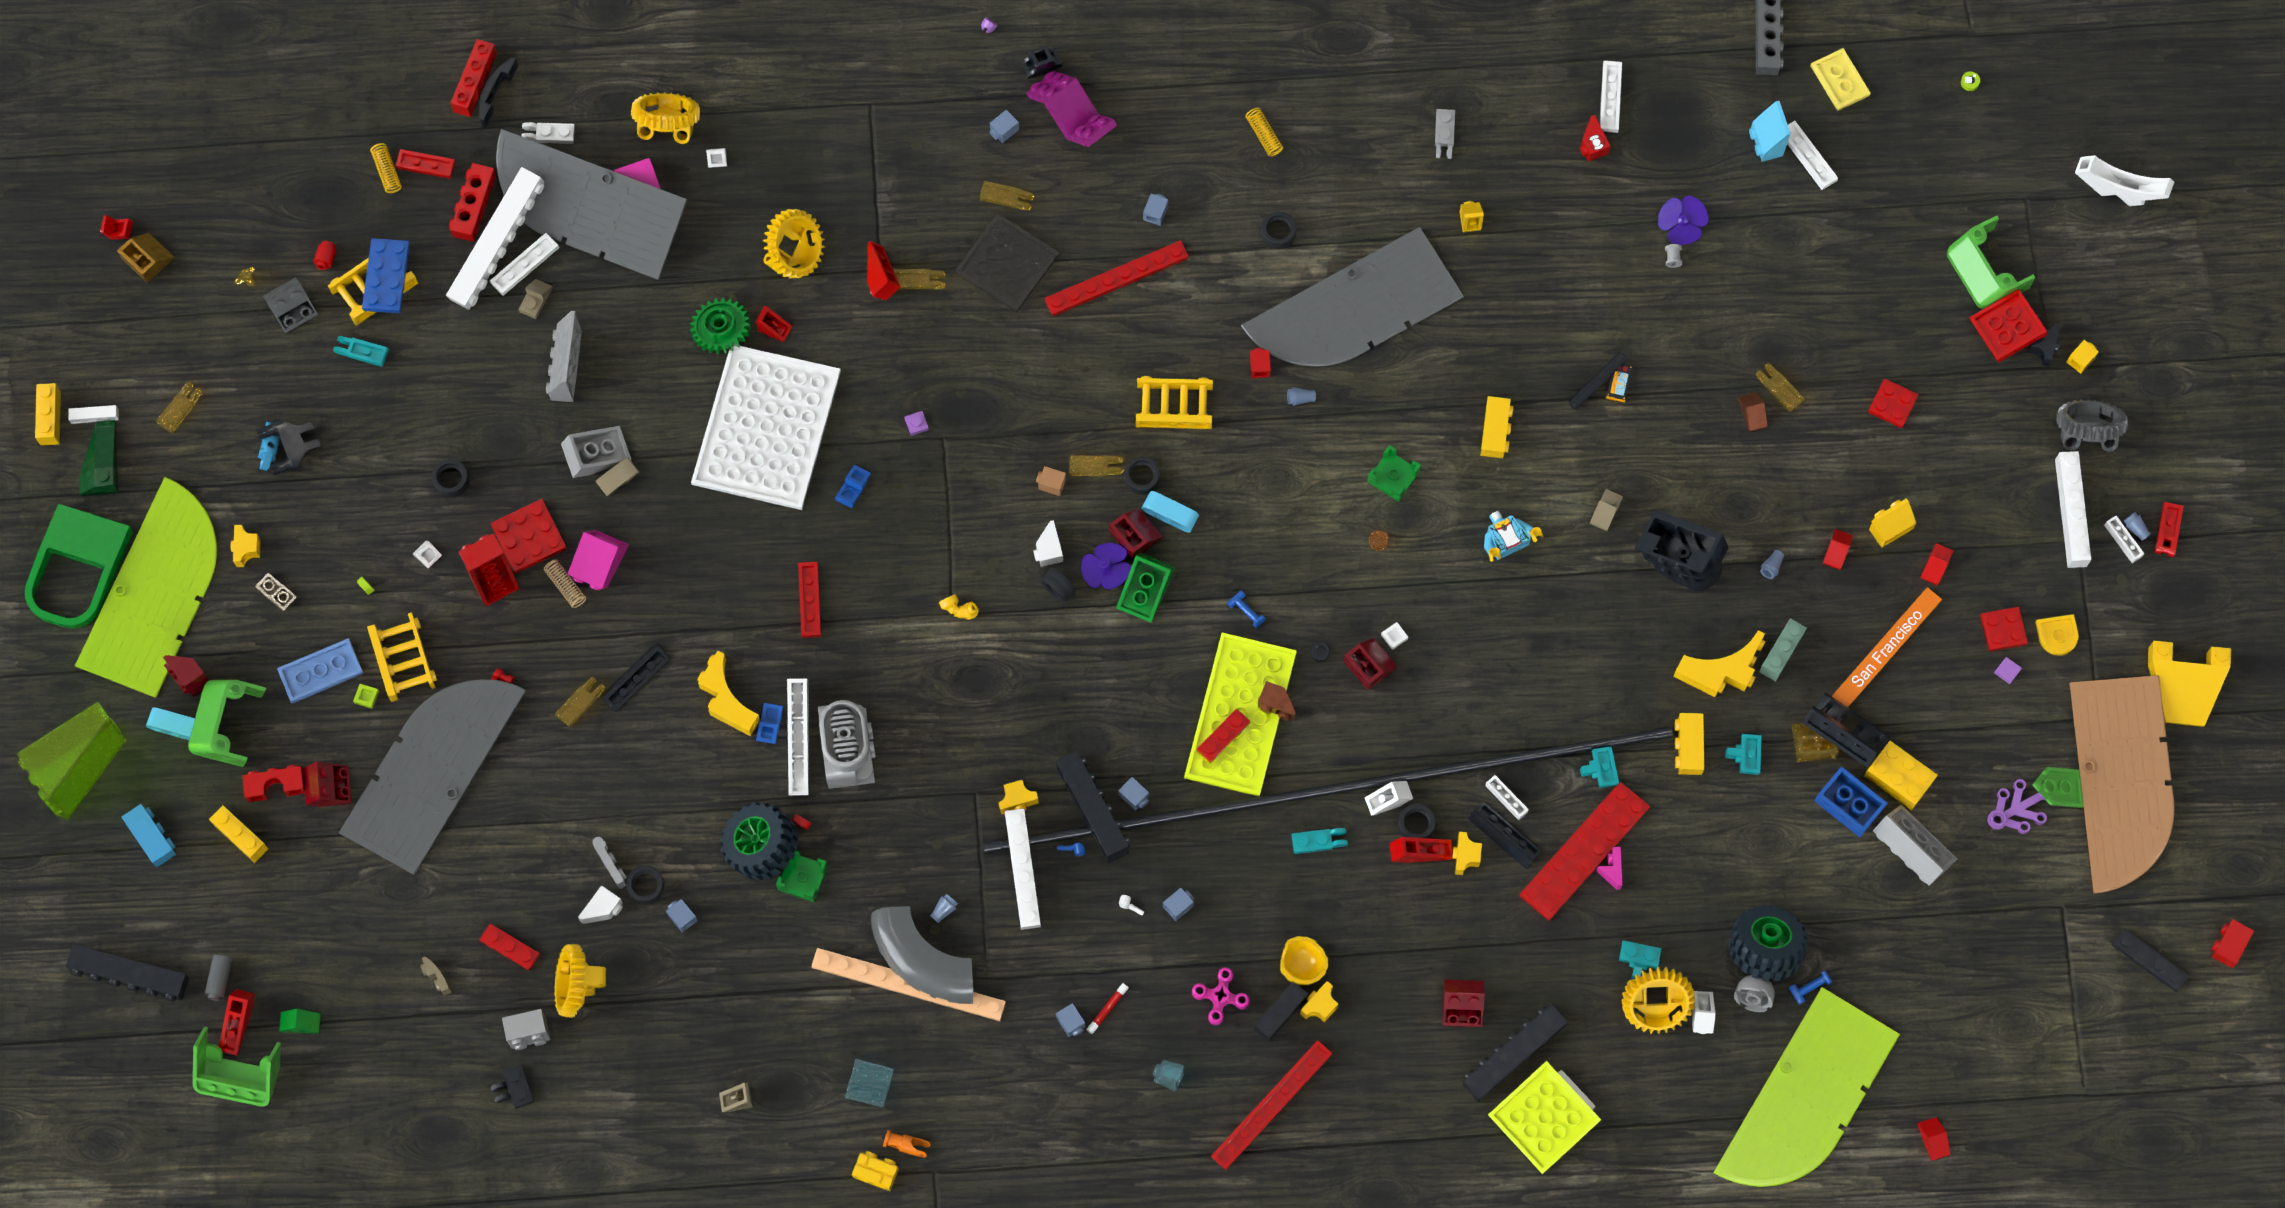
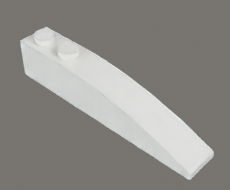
[787,679,809,795]

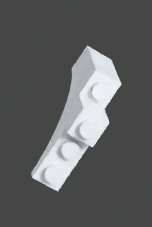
[2075,155,2174,206]

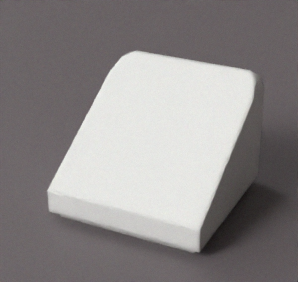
[413,541,442,568]

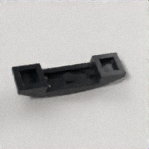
[479,57,518,128]

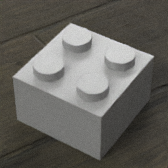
[502,1009,551,1050]

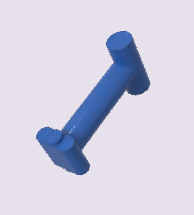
[1227,590,1265,628]
[1789,971,1832,1005]

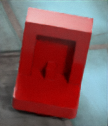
[100,215,133,240]

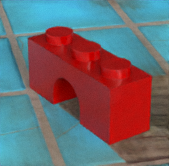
[242,765,305,803]

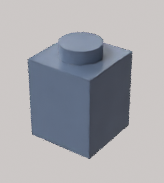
[990,110,1019,143]
[1143,194,1168,226]
[1119,777,1149,811]
[1163,888,1194,921]
[666,899,697,933]
[1056,1003,1085,1037]

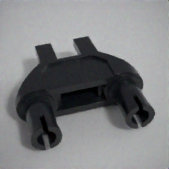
[256,419,321,476]

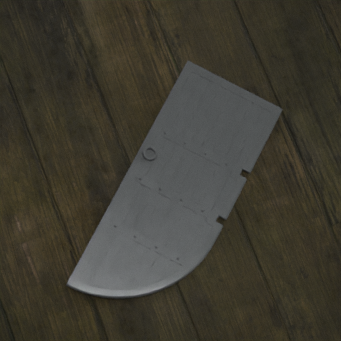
[496,129,688,280]
[1241,227,1464,367]
[339,679,526,875]

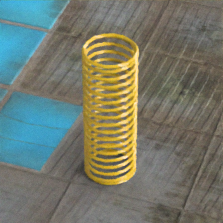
[1246,108,1283,156]
[370,143,402,193]

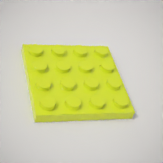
[1488,1061,1601,1174]

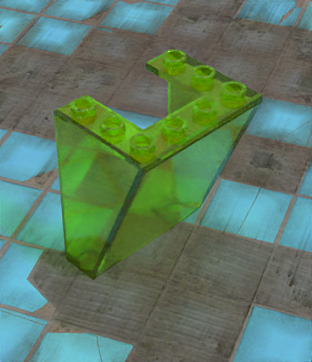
[17,702,126,821]

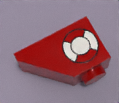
[1580,115,1610,162]

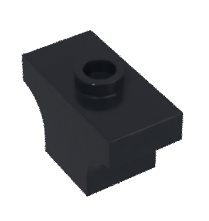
[1021,45,1062,79]
[2029,324,2060,367]

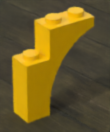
[698,650,760,736]

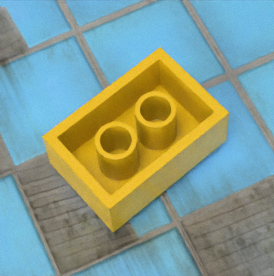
[1864,741,1937,811]

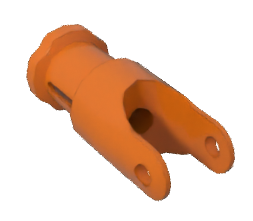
[883,1130,930,1158]

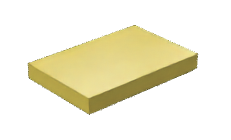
[1810,48,1871,111]

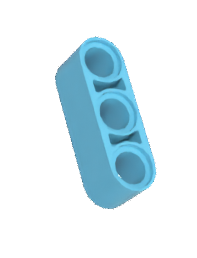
[1142,491,1199,533]
[146,707,195,740]

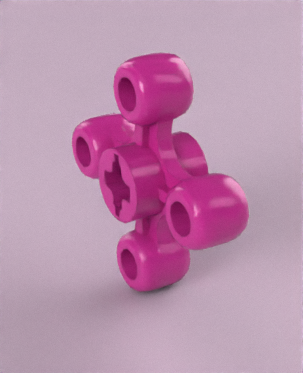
[1192,967,1250,1026]

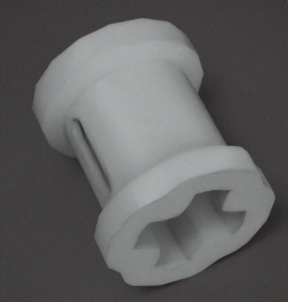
[1665,244,1682,268]

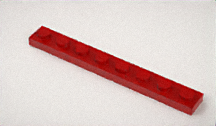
[1044,240,1189,317]
[1211,1040,1332,1171]

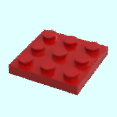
[1969,289,2048,363]
[490,499,567,574]

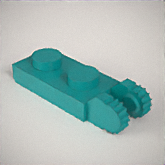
[333,336,389,367]
[1291,828,1348,854]

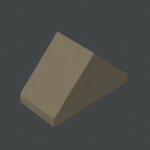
[719,1083,753,1113]

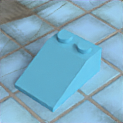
[1749,101,1791,162]

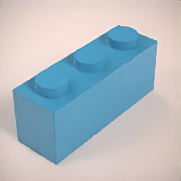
[122,804,176,868]

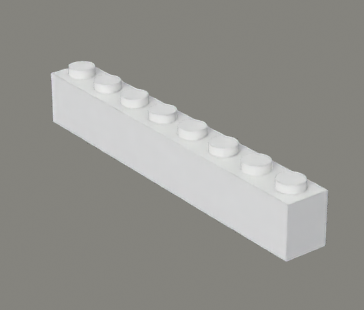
[446,167,544,310]

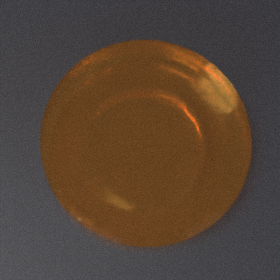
[1369,530,1388,551]

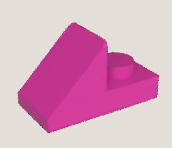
[1596,847,1622,890]

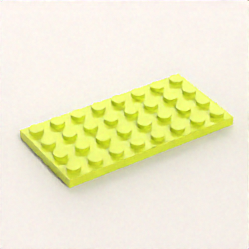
[1184,633,1297,797]

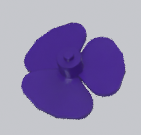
[1658,195,1709,245]
[1081,543,1131,589]

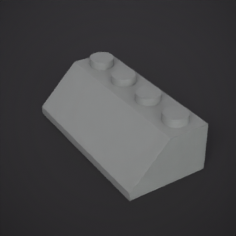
[1873,804,1958,886]

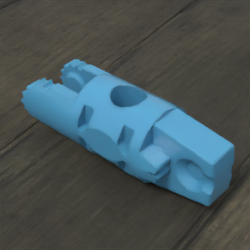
[258,422,280,471]

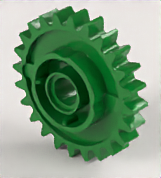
[690,298,751,354]

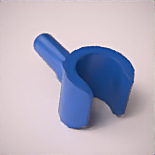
[1057,843,1085,856]

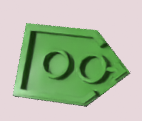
[2033,767,2084,808]

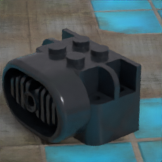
[1634,510,1729,590]

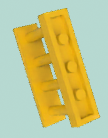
[328,258,418,326]
[1136,376,1213,429]
[367,613,437,702]

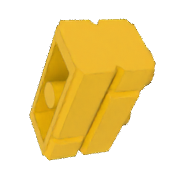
[852,1151,899,1191]

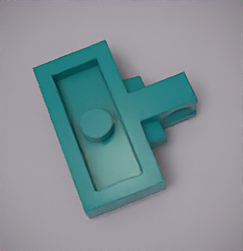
[1725,734,1762,775]
[1580,747,1619,788]
[1619,941,1662,979]

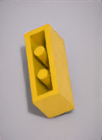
[35,383,61,445]
[1480,396,1513,458]
[1675,713,1704,775]
[209,806,268,863]

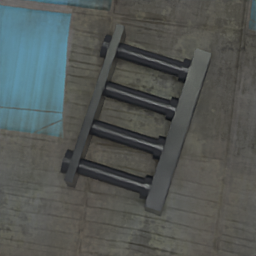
[1802,692,1890,767]

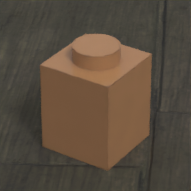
[1036,466,1066,496]

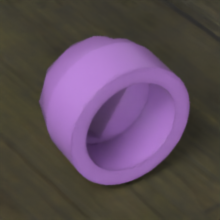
[981,17,997,33]

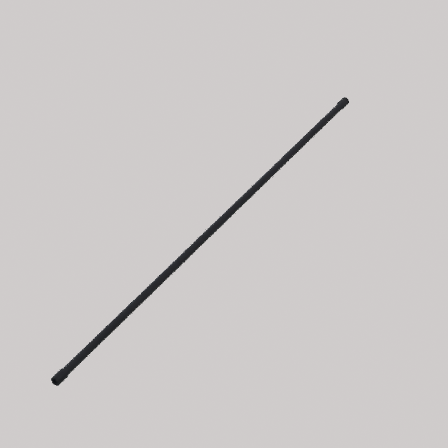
[983,726,1673,854]

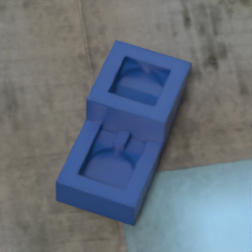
[835,465,871,508]
[756,703,784,744]

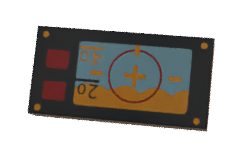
[1606,364,1633,403]

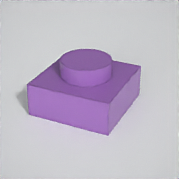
[904,411,929,436]

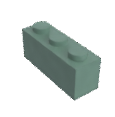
[1759,618,1807,682]

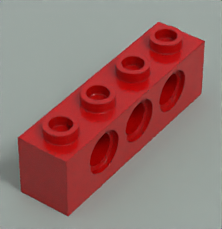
[450,39,497,118]
[449,163,496,242]

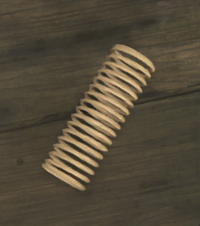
[544,560,586,608]

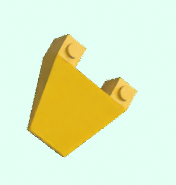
[2148,641,2231,727]

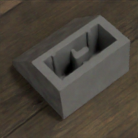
[263,277,318,333]

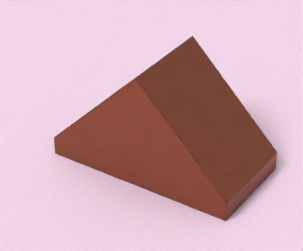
[1738,392,1768,432]

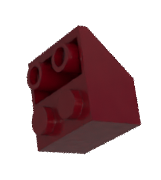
[1109,509,1163,560]
[1343,638,1398,690]
[163,655,209,698]
[303,762,352,807]
[1443,980,1485,1027]

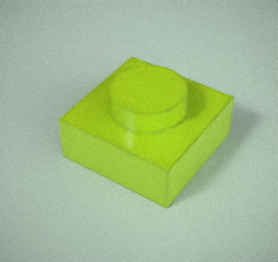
[353,684,379,709]

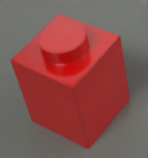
[1250,348,1271,378]

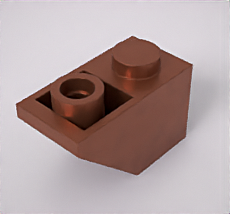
[1258,681,1296,721]

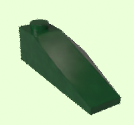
[79,420,118,496]

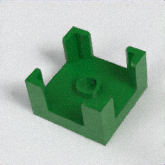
[1367,445,1421,502]
[776,850,828,902]

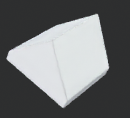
[706,148,727,168]

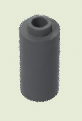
[205,955,232,1001]

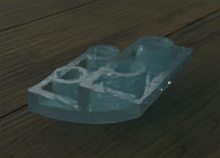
[845,1059,895,1107]

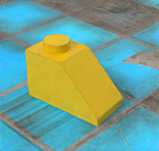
[1460,201,1484,232]

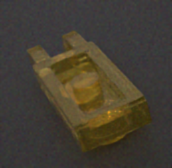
[979,181,1034,210]
[893,269,945,289]
[1756,363,1805,413]
[156,382,203,433]
[1069,455,1123,476]
[555,677,605,728]

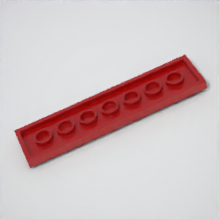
[1519,782,1650,921]

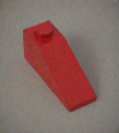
[867,241,901,301]
[1390,837,1453,863]
[219,989,255,1056]

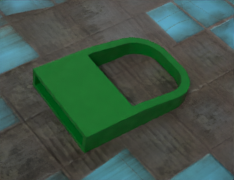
[25,504,133,629]

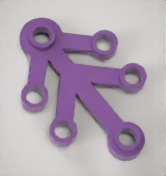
[1987,779,2047,834]

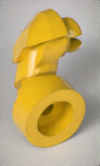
[938,594,978,620]

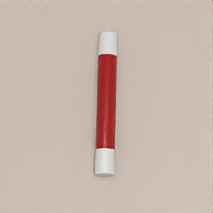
[1086,983,1128,1034]

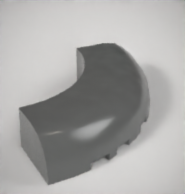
[871,906,973,1004]

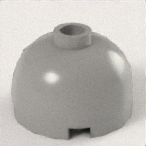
[1734,975,1775,1012]

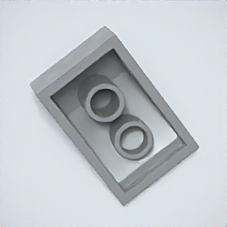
[561,426,632,478]

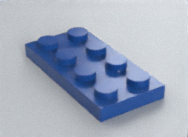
[362,238,410,313]

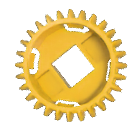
[631,92,700,144]
[763,209,825,278]
[554,944,606,1018]
[1621,967,1695,1034]

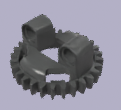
[2056,399,2128,452]

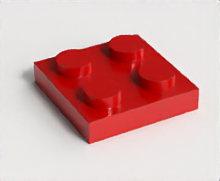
[1868,378,1919,428]
[1980,607,2028,652]

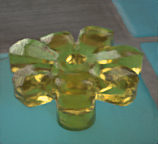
[234,267,255,286]

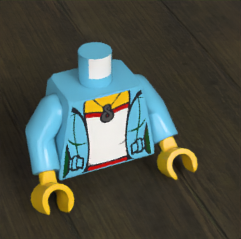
[1484,511,1543,562]

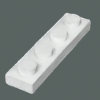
[1600,61,1622,133]
[1787,121,1838,190]
[490,233,559,296]

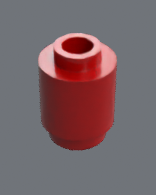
[313,241,337,270]

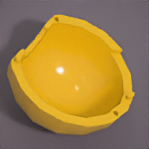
[1280,936,1328,985]

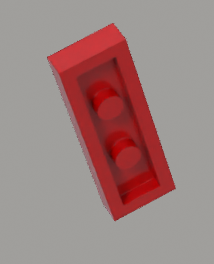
[396,149,455,179]
[1196,708,1251,764]
[480,924,540,971]

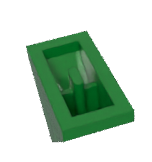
[279,1009,321,1034]

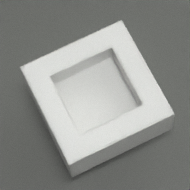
[1381,622,1408,650]

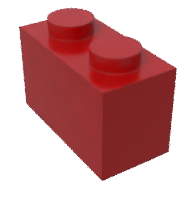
[2211,920,2254,968]

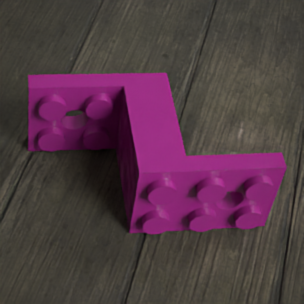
[1026,71,1117,147]

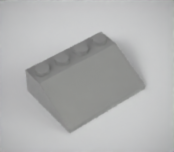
[546,311,582,402]

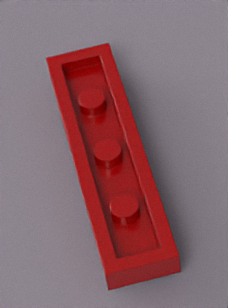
[798,562,821,638]

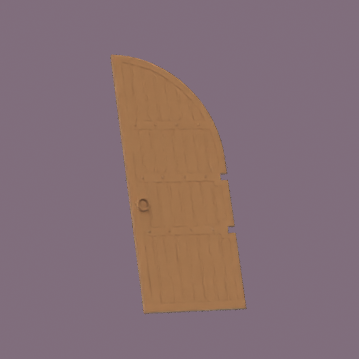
[2069,675,2175,894]

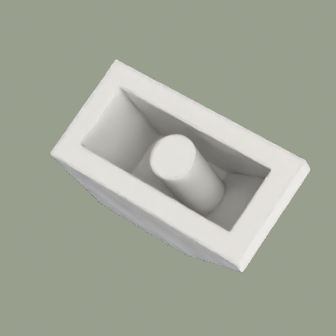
[1033,520,1063,567]
[1365,781,1413,816]
[578,886,623,924]
[1692,991,1715,1034]

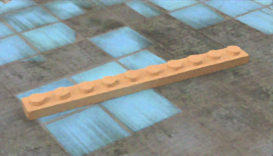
[811,948,1006,1021]

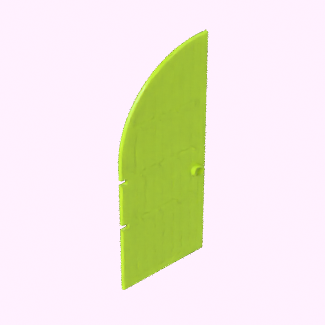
[75,477,217,698]
[1713,987,1900,1187]

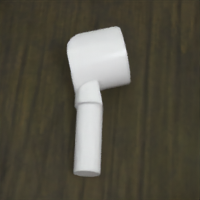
[1119,895,1144,915]

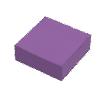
[1994,657,2022,684]

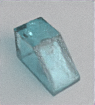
[1152,1060,1184,1092]

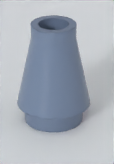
[1287,387,1316,406]
[2123,512,2151,541]
[1760,550,1784,579]
[930,894,958,923]

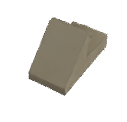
[518,279,553,319]
[1590,489,1623,531]

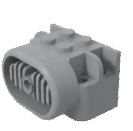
[818,700,876,789]

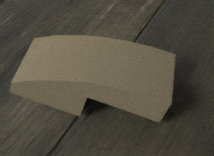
[596,457,639,496]
[255,573,297,611]
[420,957,452,996]

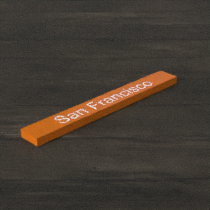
[1832,587,1942,707]

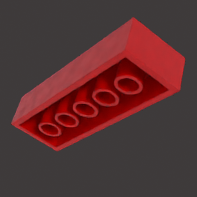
[459,534,520,607]

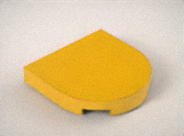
[2035,614,2079,655]

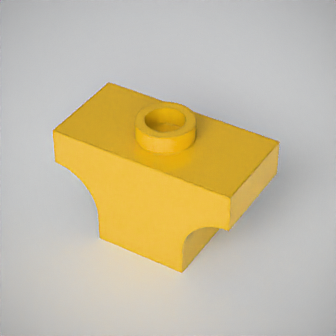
[231,525,261,567]
[999,780,1039,814]
[1453,832,1482,875]
[1300,982,1338,1022]

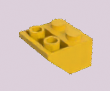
[1869,498,1916,548]

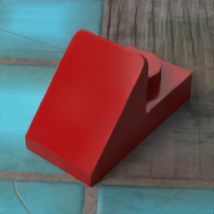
[1920,543,1953,586]

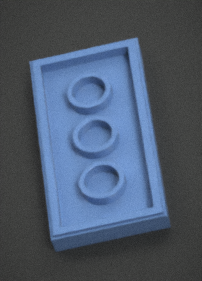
[277,638,364,704]

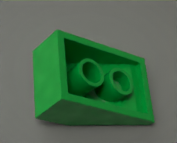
[1116,553,1176,623]

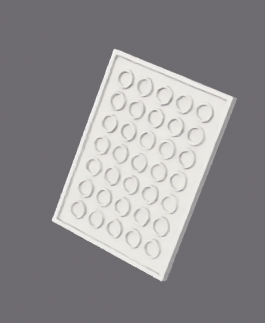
[691,346,841,510]

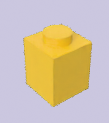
[2067,340,2099,374]

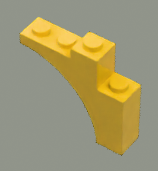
[1673,630,1766,697]

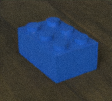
[1814,766,1888,837]

